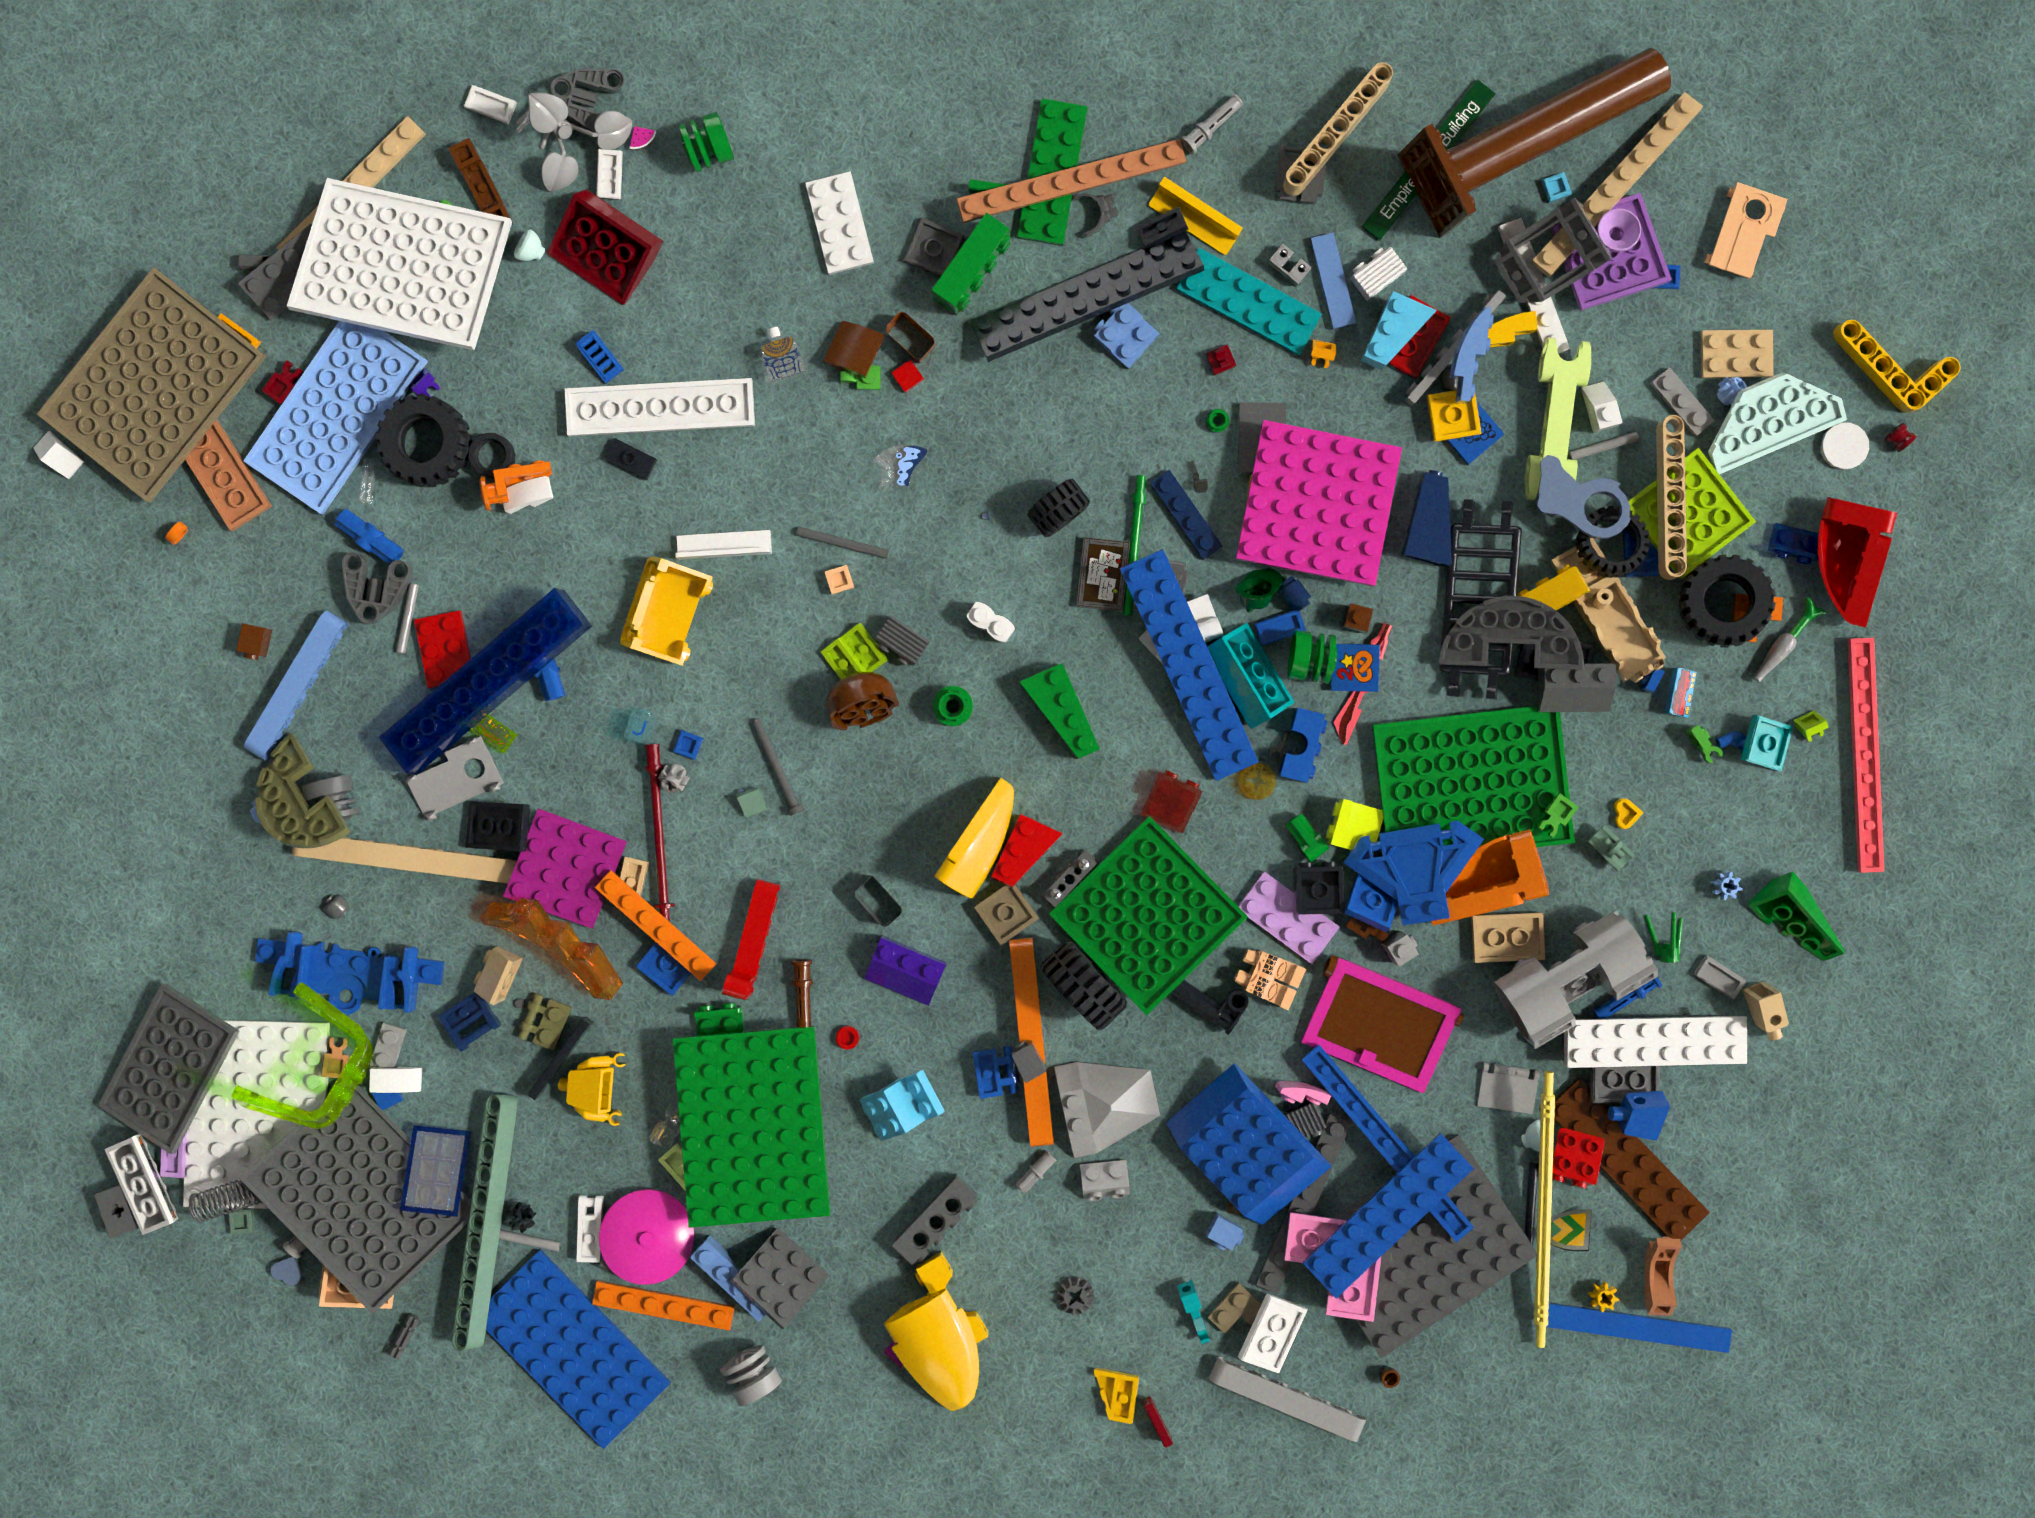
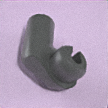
[1442,364,1458,391]

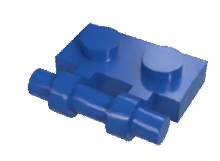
[973,1045,1020,1099]

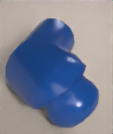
[1715,731,1747,751]

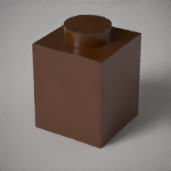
[1341,603,1374,633]
[236,623,272,660]

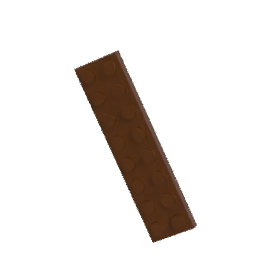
[1554,1077,1710,1241]

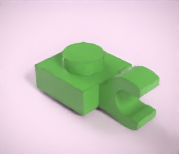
[840,366,881,390]
[1684,725,1723,763]

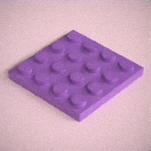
[1551,193,1672,311]

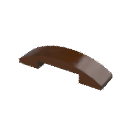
[448,138,513,225]

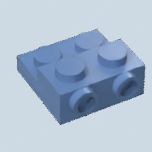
[1094,303,1160,369]

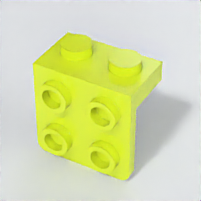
[1326,798,1383,853]

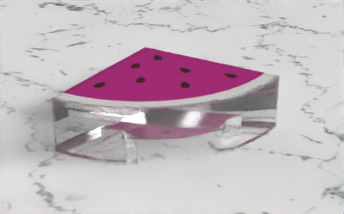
[630,126,658,152]

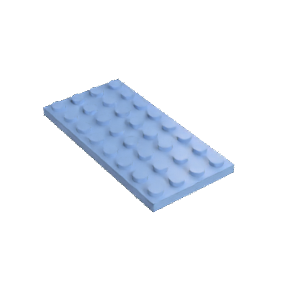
[244,321,428,515]

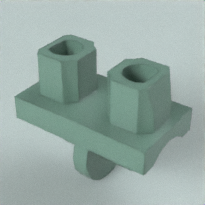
[1587,825,1635,872]

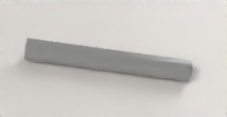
[1569,432,1639,460]
[396,583,419,653]
[499,1230,561,1252]

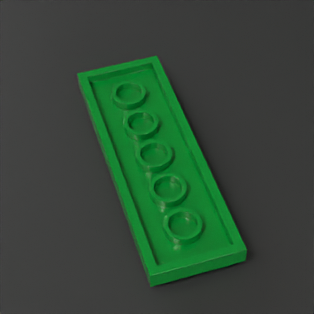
[1017,98,1088,246]

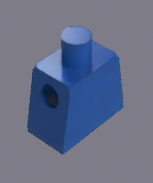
[1608,1091,1670,1141]

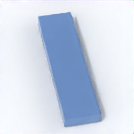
[1310,232,1356,330]

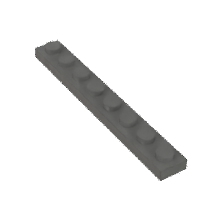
[1255,1113,1352,1295]

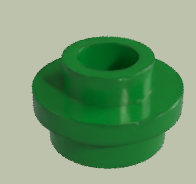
[1206,409,1229,433]

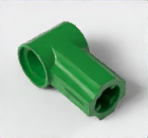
[1285,813,1330,863]

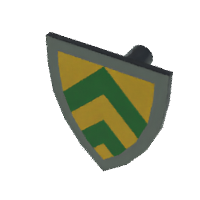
[1536,1209,1592,1252]

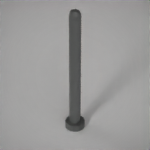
[752,718,805,816]

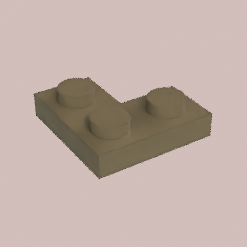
[1207,1282,1262,1333]

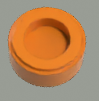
[165,521,188,545]

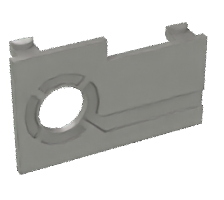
[406,736,504,822]

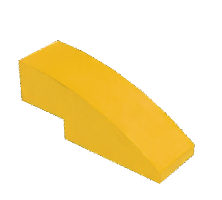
[1488,311,1538,348]

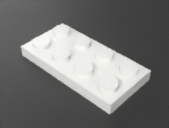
[805,171,874,275]

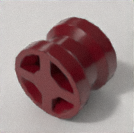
[1885,422,1917,452]

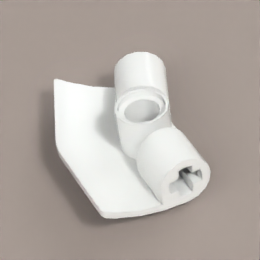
[1139,594,1224,664]

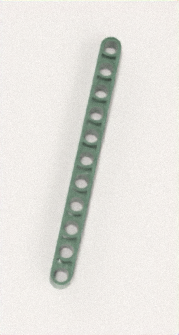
[452,1094,517,1351]

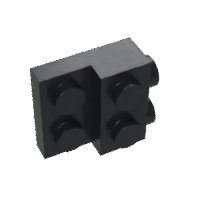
[1293,862,1344,915]

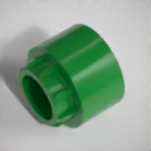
[933,686,973,726]

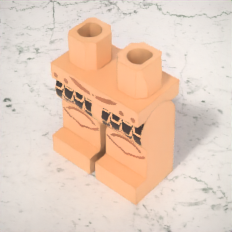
[1233,949,1306,1010]

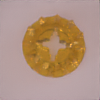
[1239,763,1276,800]

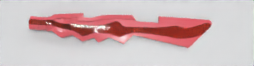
[1333,623,1392,745]

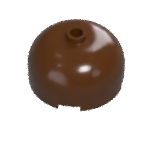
[826,672,899,730]

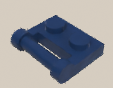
[438,992,501,1052]

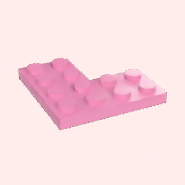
[1284,1212,1381,1322]

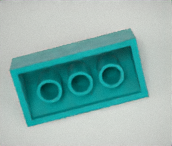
[1207,623,1295,729]

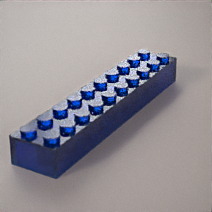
[379,588,592,774]

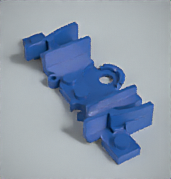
[255,931,445,1015]

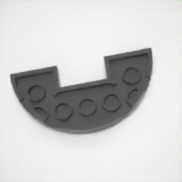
[1439,596,1584,670]

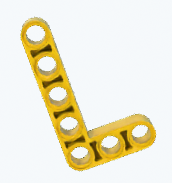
[1833,319,1961,413]

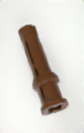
[791,959,813,1027]

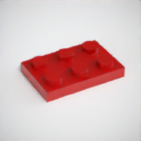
[414,610,475,688]

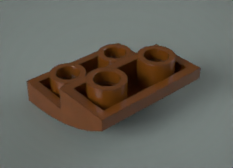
[823,321,885,379]

